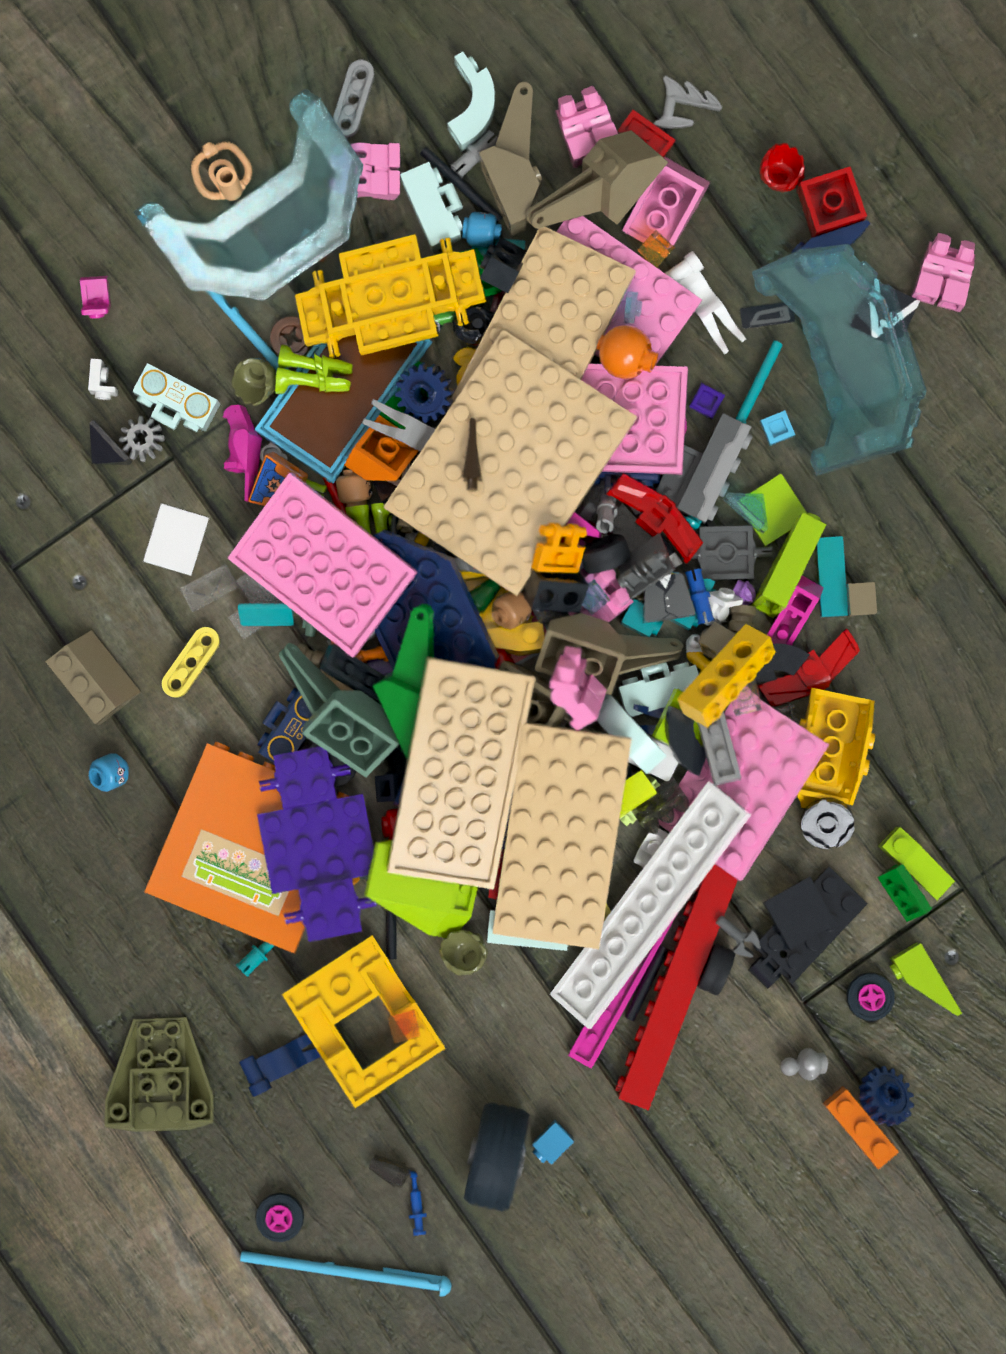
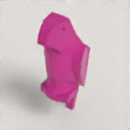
[223,405,262,502]

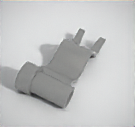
[362,399,436,452]

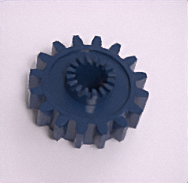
[395,362,455,423]
[859,1066,914,1127]

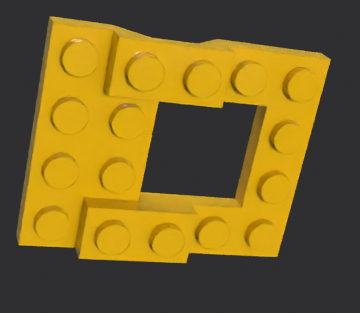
[282,935,445,1108]

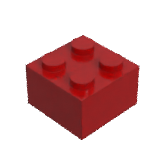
[797,166,867,238]

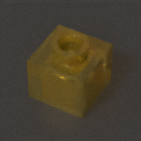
[637,230,675,268]

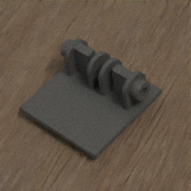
[617,533,675,600]

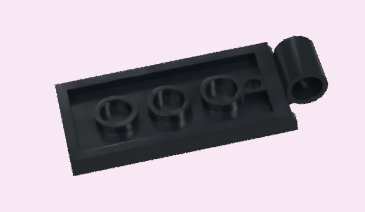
[748,867,868,989]

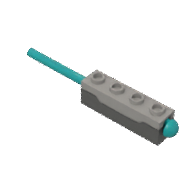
[677,340,783,530]

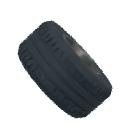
[464,1102,530,1211]

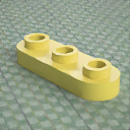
[162,627,220,698]

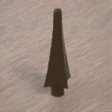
[462,418,482,491]

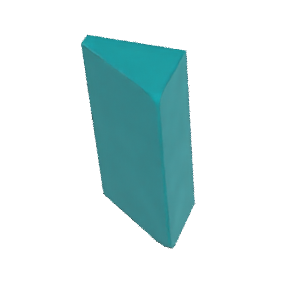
[238,603,294,626]

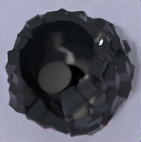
[453,304,493,345]

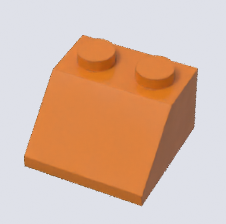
[344,415,419,481]

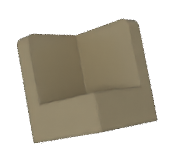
[846,582,877,617]

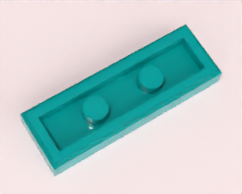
[816,536,848,618]

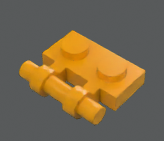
[531,523,587,573]

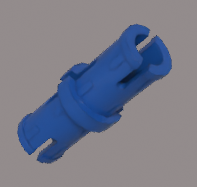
[685,568,715,625]

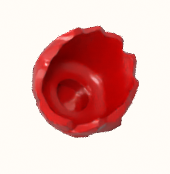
[759,143,805,192]

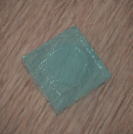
[623,291,642,324]
[582,579,610,615]

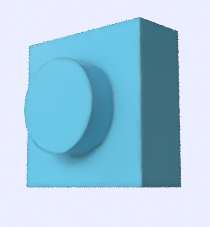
[760,411,795,446]

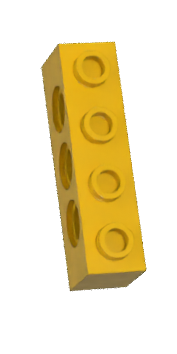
[677,624,776,728]

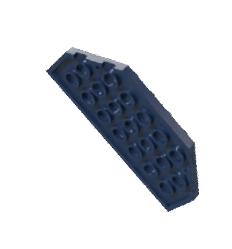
[372,530,499,671]

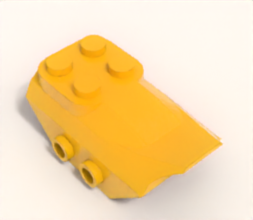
[797,688,875,808]

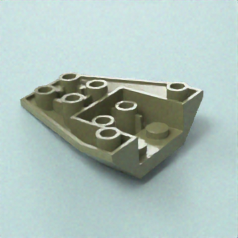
[105,1017,214,1132]

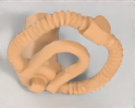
[191,141,252,201]

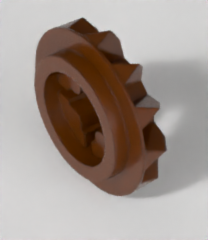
[270,317,311,356]

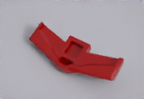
[606,473,703,564]
[757,628,860,707]

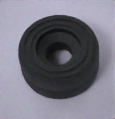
[582,534,631,573]
[697,944,735,995]

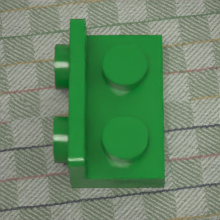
[877,863,932,922]

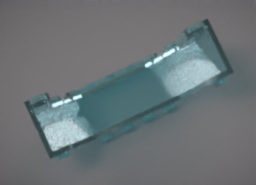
[133,89,363,301]
[752,244,927,476]

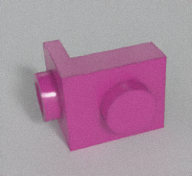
[80,276,111,318]

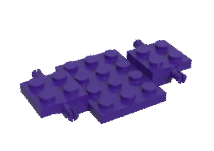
[257,747,377,942]

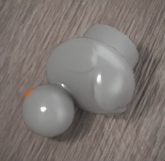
[780,1048,828,1081]

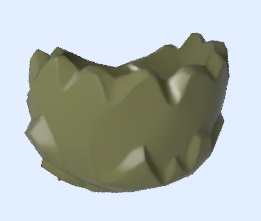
[232,357,276,406]
[439,930,488,976]

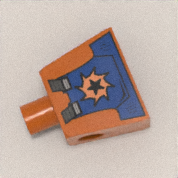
[248,452,308,506]

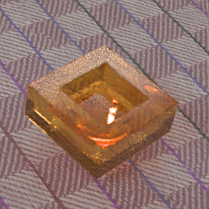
[387,1010,421,1043]

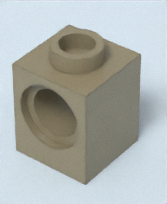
[698,621,736,659]

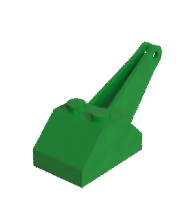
[373,604,434,759]

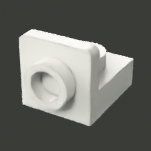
[88,359,118,400]
[703,588,743,626]
[633,825,669,868]

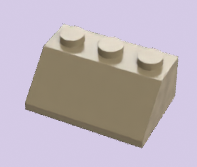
[45,630,141,725]

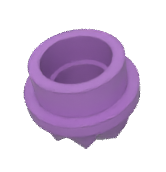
[733,579,756,605]

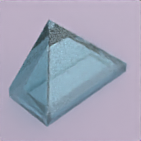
[723,493,768,535]

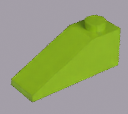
[878,827,955,901]
[889,942,962,1016]

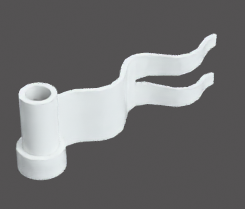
[665,251,746,354]

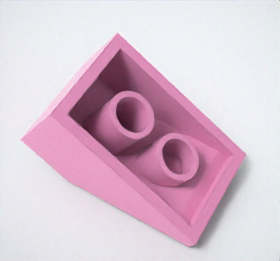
[622,157,710,257]

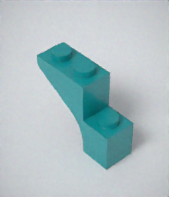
[620,578,717,637]

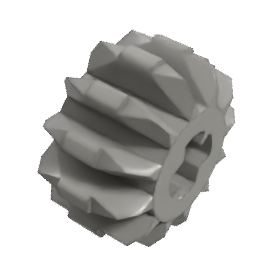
[119,416,165,462]

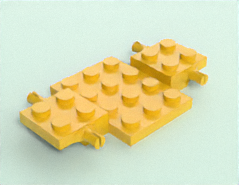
[295,234,486,358]

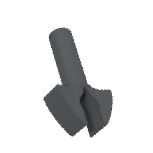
[716,916,760,957]

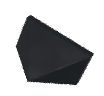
[89,420,133,465]

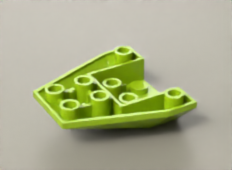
[364,840,478,938]

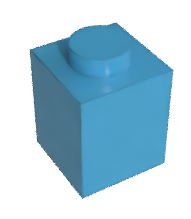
[532,1120,574,1165]

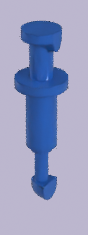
[409,1171,427,1236]

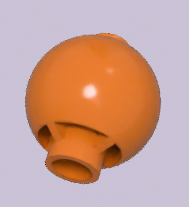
[597,325,658,379]

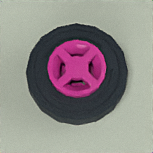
[846,973,895,1021]
[256,1193,304,1242]

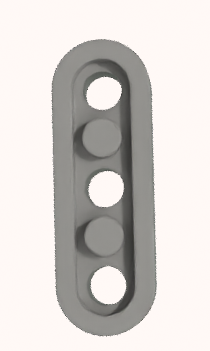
[332,60,374,138]

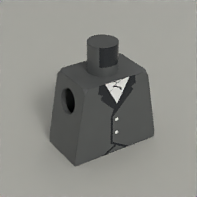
[643,573,695,624]

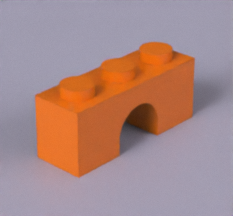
[822,1086,899,1169]

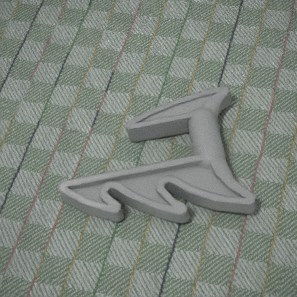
[654,76,722,128]

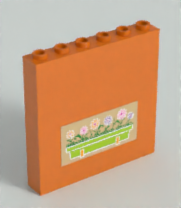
[145,742,349,953]

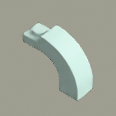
[447,52,495,151]
[596,694,667,774]

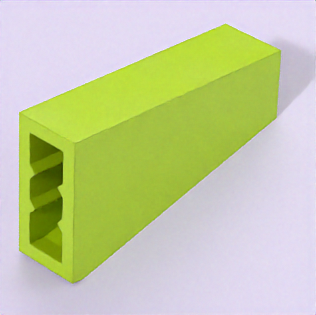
[751,512,826,618]

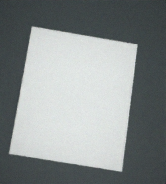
[143,504,209,576]

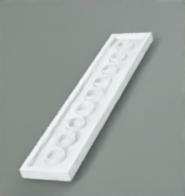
[550,781,751,1028]

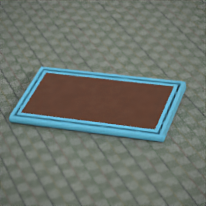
[255,335,432,483]

